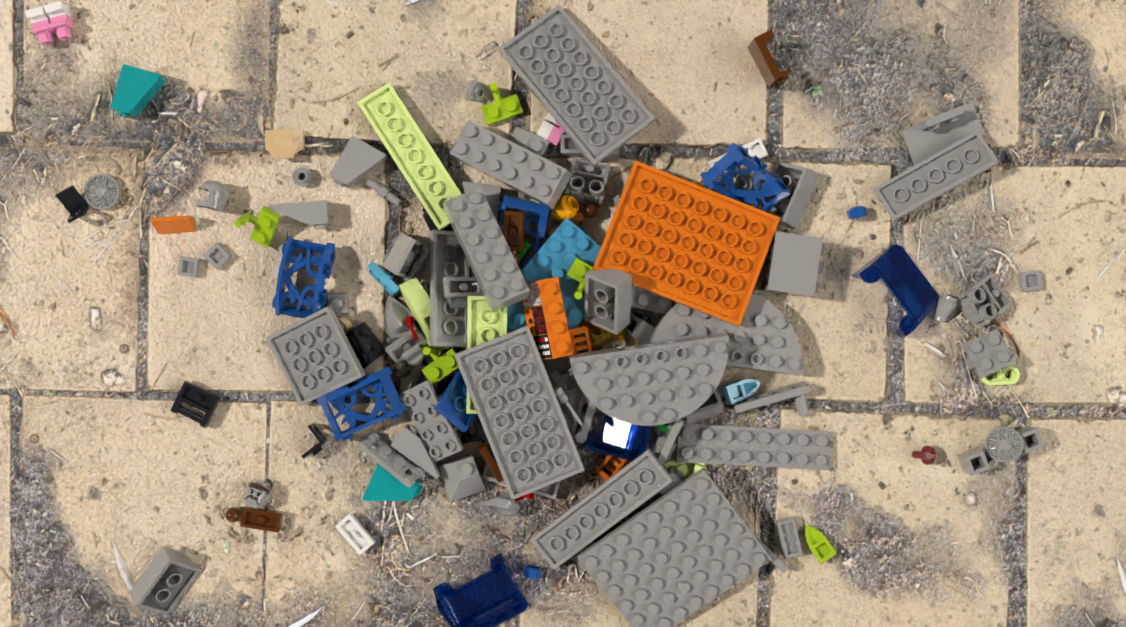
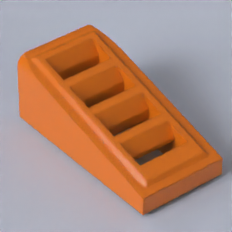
[568,325,592,354]
[594,441,634,481]

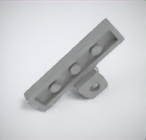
[651,417,684,465]

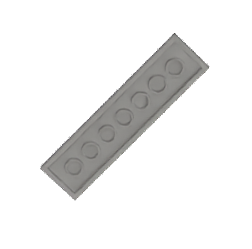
[676,423,831,470]
[530,448,673,570]

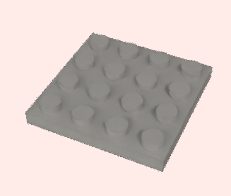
[266,305,366,406]

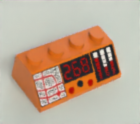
[522,276,573,360]

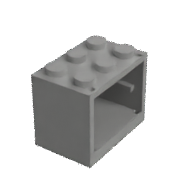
[761,231,825,297]

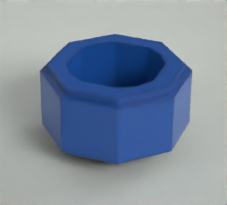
[847,206,867,220]
[524,565,542,579]

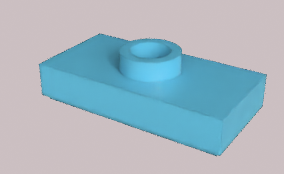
[367,261,400,297]

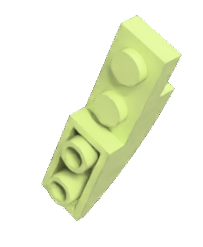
[398,277,449,353]

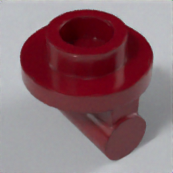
[912,446,936,465]

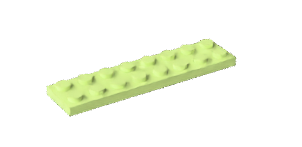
[357,82,462,230]

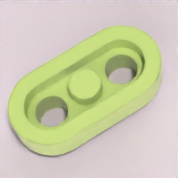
[980,366,1020,385]

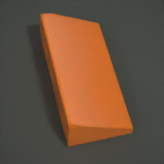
[150,215,196,234]

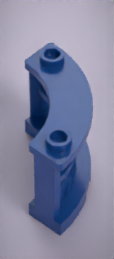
[700,143,791,212]
[498,195,550,271]
[272,237,336,318]
[317,367,407,441]

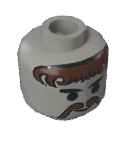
[243,479,272,509]

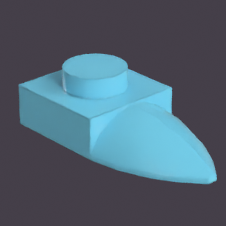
[722,379,761,405]

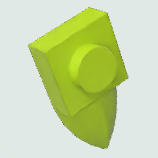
[805,525,837,565]

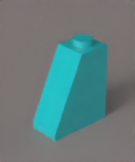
[110,64,167,118]
[362,464,423,501]

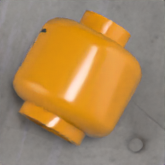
[550,195,579,223]

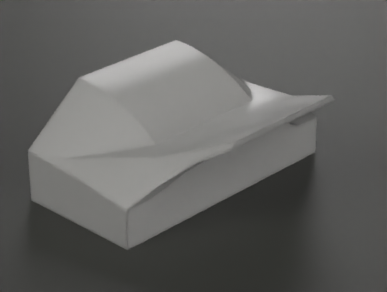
[443,277,483,308]

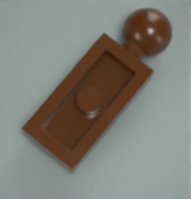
[548,202,598,236]
[503,210,525,265]
[225,506,283,533]

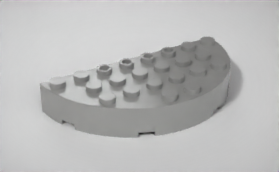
[648,293,803,376]
[569,332,729,426]

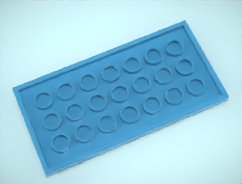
[466,218,601,365]

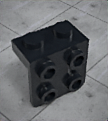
[346,322,387,370]

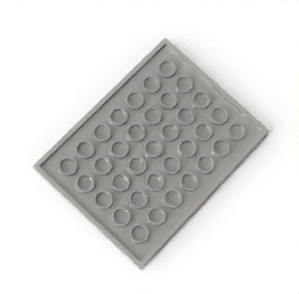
[577,468,772,627]

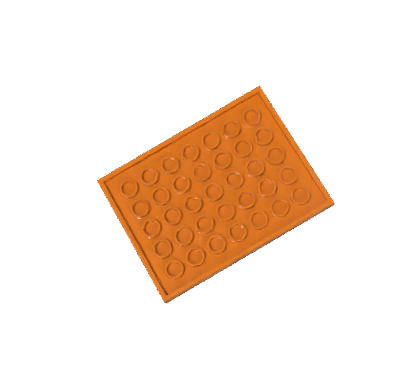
[593,160,780,327]

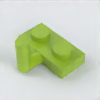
[481,83,523,126]
[234,206,282,248]
[566,258,596,299]
[422,346,458,386]

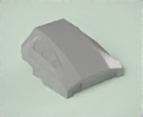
[565,157,610,205]
[958,273,1013,327]

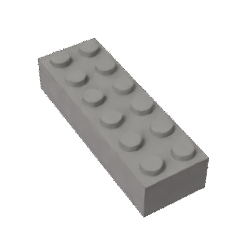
[449,120,572,209]
[444,187,530,313]

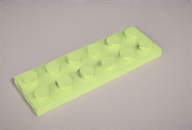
[466,295,507,414]

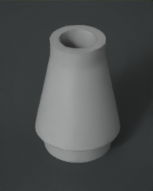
[934,293,958,323]

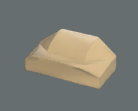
[265,129,305,158]

